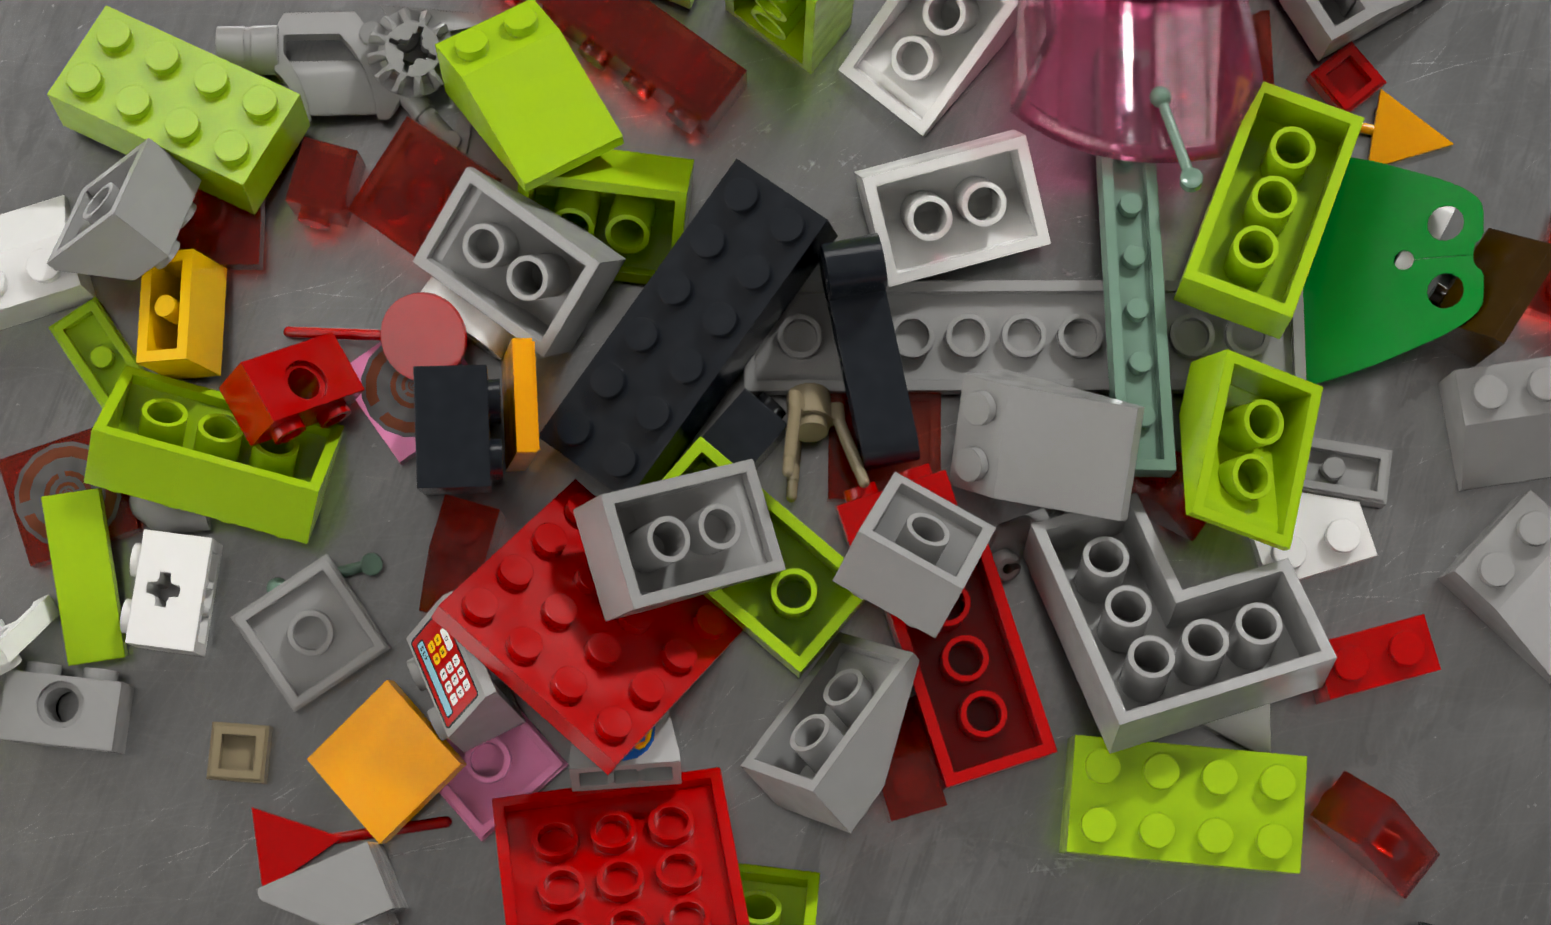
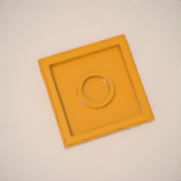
[501,338,540,472]
[307,680,467,844]

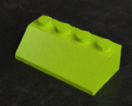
[84,365,345,544]

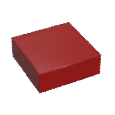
[1306,41,1387,113]

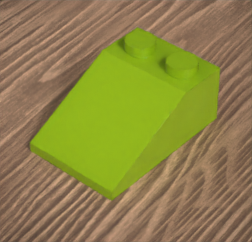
[435,0,624,192]
[1179,349,1323,551]

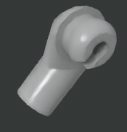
[129,496,211,534]
[989,508,1049,581]

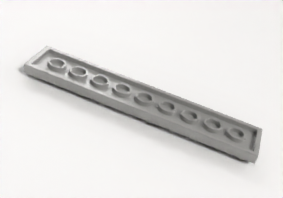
[744,280,1306,395]

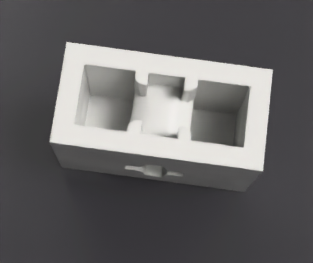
[120,529,223,657]

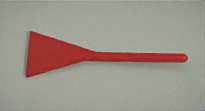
[251,807,452,886]

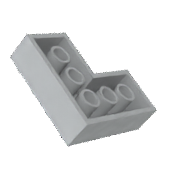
[1023,493,1337,754]

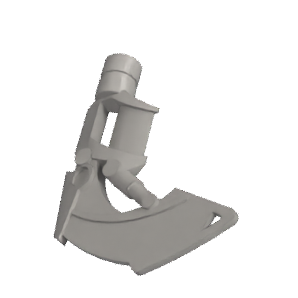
[215,5,518,199]

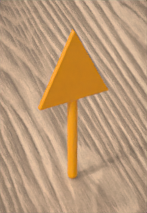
[1360,89,1453,164]

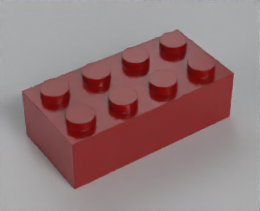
[883,544,1058,790]

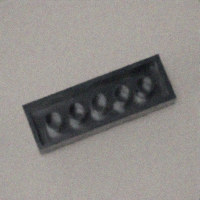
[539,158,838,491]

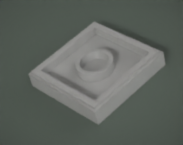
[230,553,391,712]

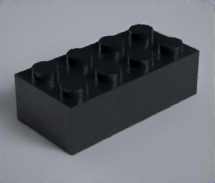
[413,365,503,495]

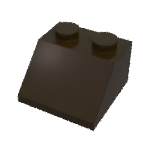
[1428,228,1551,367]

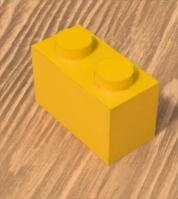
[136,249,227,380]

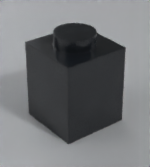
[702,388,787,470]

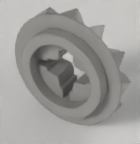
[367,7,451,97]

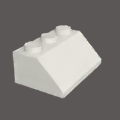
[854,129,1051,287]
[0,195,96,330]

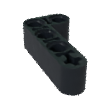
[819,233,920,471]

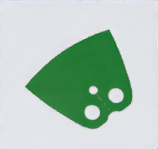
[1303,157,1484,384]

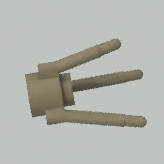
[782,383,870,502]

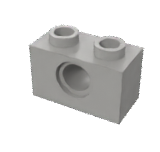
[0,661,135,754]

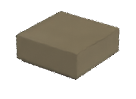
[206,722,273,784]

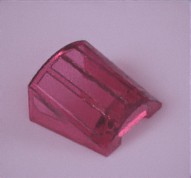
[1010,0,1263,163]

